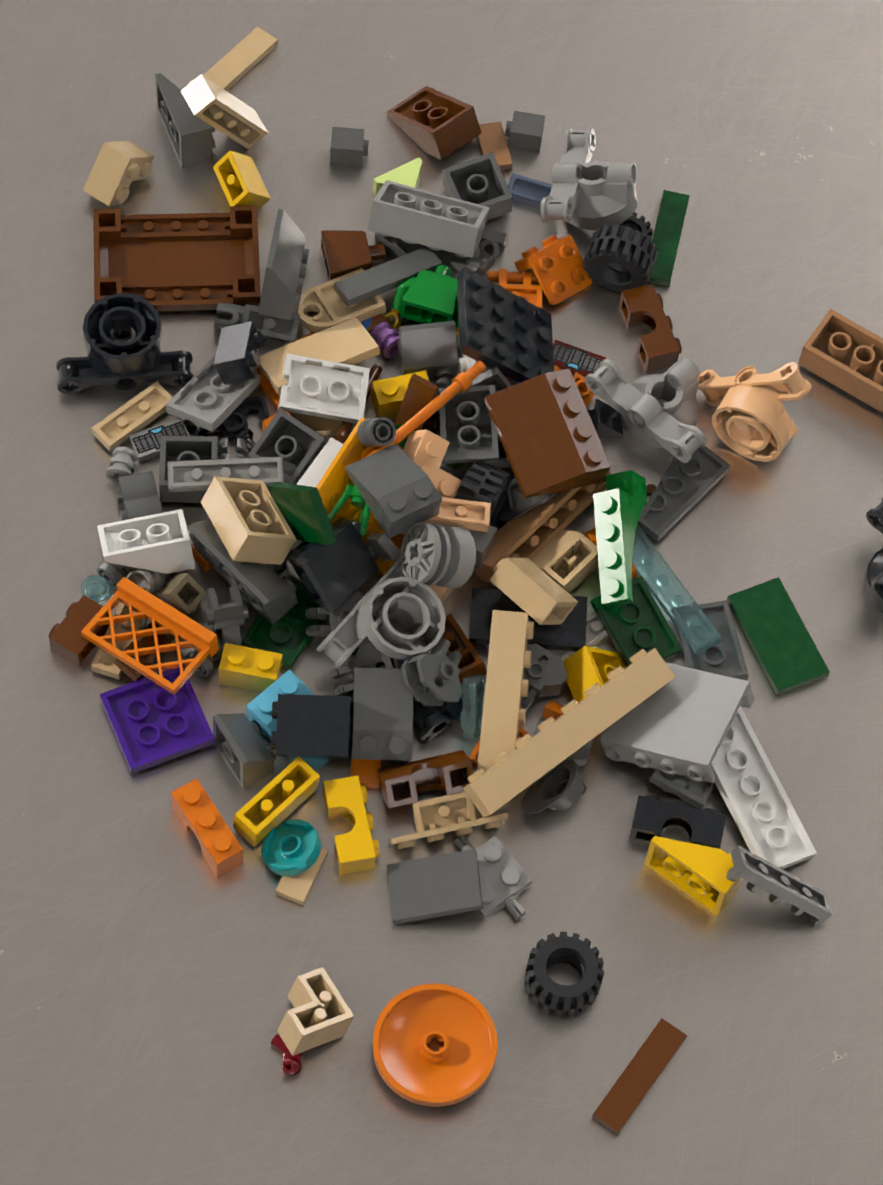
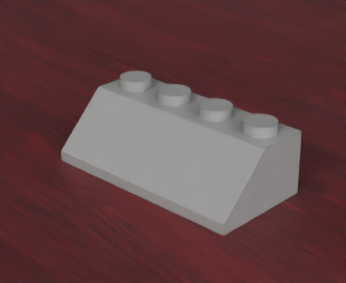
[368,180,490,258]

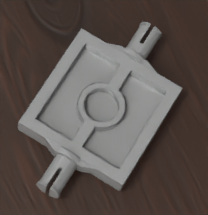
[454,835,532,921]

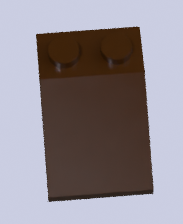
[386,86,482,160]

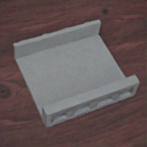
[600,663,755,783]

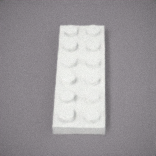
[711,706,817,869]

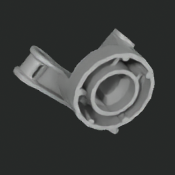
[540,128,638,231]
[585,358,707,463]
[316,557,446,669]

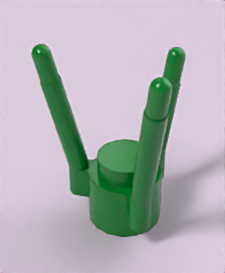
[328,484,371,538]

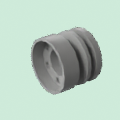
[400,522,476,588]

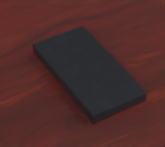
[469,588,588,652]

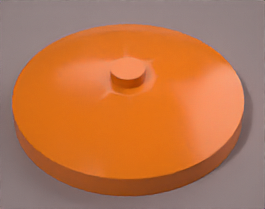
[372,983,498,1107]

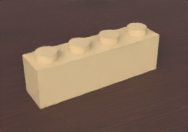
[181,75,268,149]

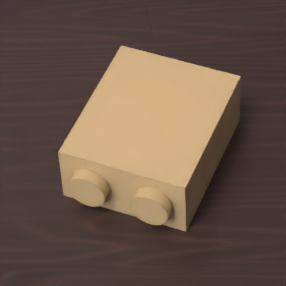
[490,557,578,625]

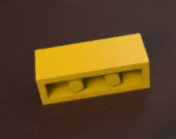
[233,756,320,847]

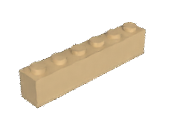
[477,610,534,772]

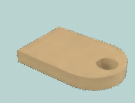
[297,268,386,333]

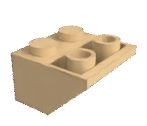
[531,530,598,594]

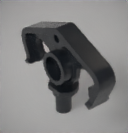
[195,396,270,453]

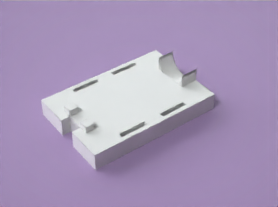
[278,354,370,424]

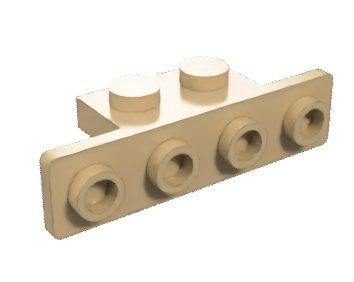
[389,791,509,849]

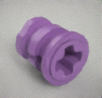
[370,322,399,359]

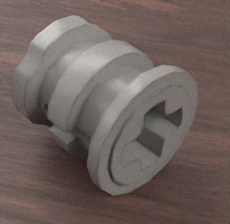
[106,447,138,483]

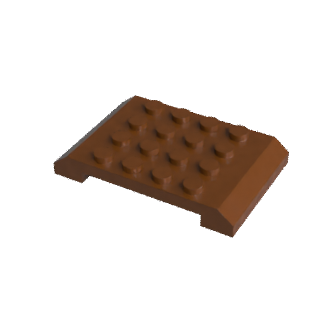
[93,206,261,311]

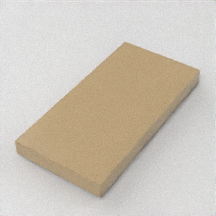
[258,317,380,395]

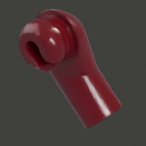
[271,1033,303,1076]

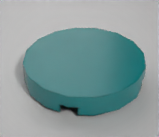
[261,819,322,876]

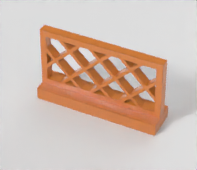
[81,577,219,695]

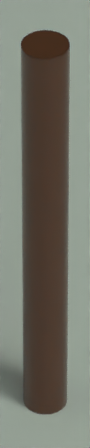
[335,364,383,443]

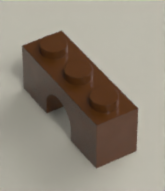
[619,284,682,373]
[377,750,473,808]

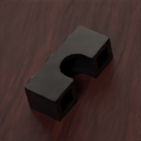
[629,795,727,849]

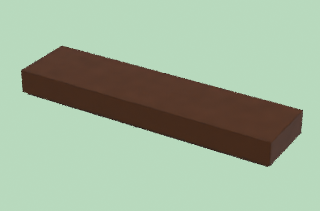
[592,1018,687,1135]

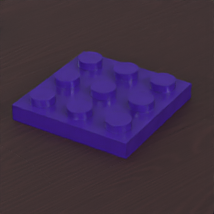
[100,667,215,774]

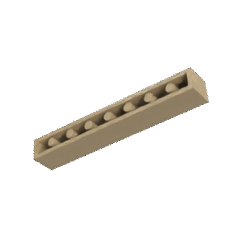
[463,648,676,817]

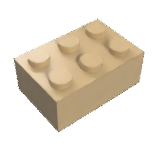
[201,476,296,565]

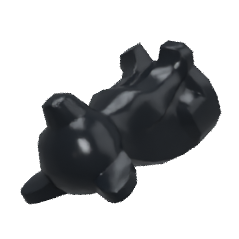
[413,695,451,741]

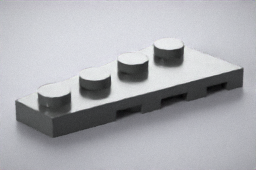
[637,446,731,542]

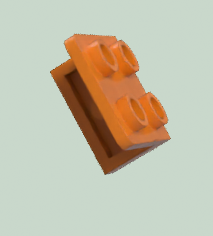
[514,234,592,305]

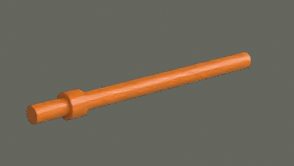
[366,361,486,457]

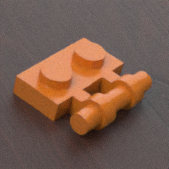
[487,269,542,308]

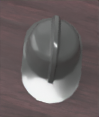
[499,477,557,522]
[521,760,587,814]

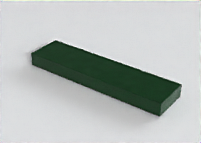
[648,190,690,287]

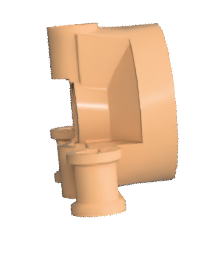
[697,362,811,462]

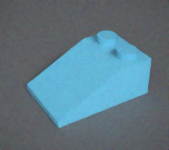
[246,669,329,772]

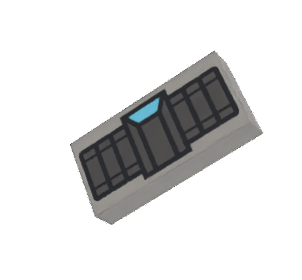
[128,418,190,463]

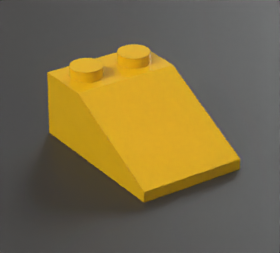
[644,836,742,916]

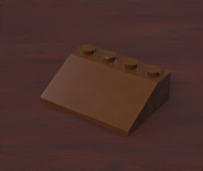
[484,369,611,498]

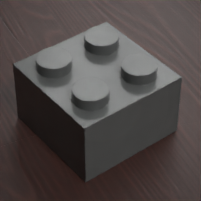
[443,152,512,221]
[159,436,218,503]

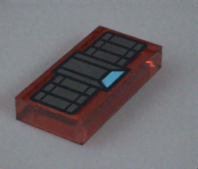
[553,339,606,377]

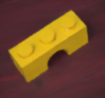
[322,775,380,875]

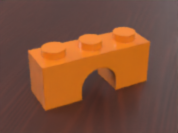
[171,778,243,878]

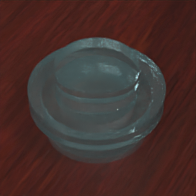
[80,575,110,603]

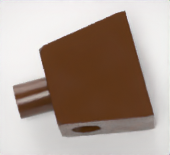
[321,230,386,281]

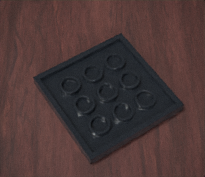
[457,267,554,383]

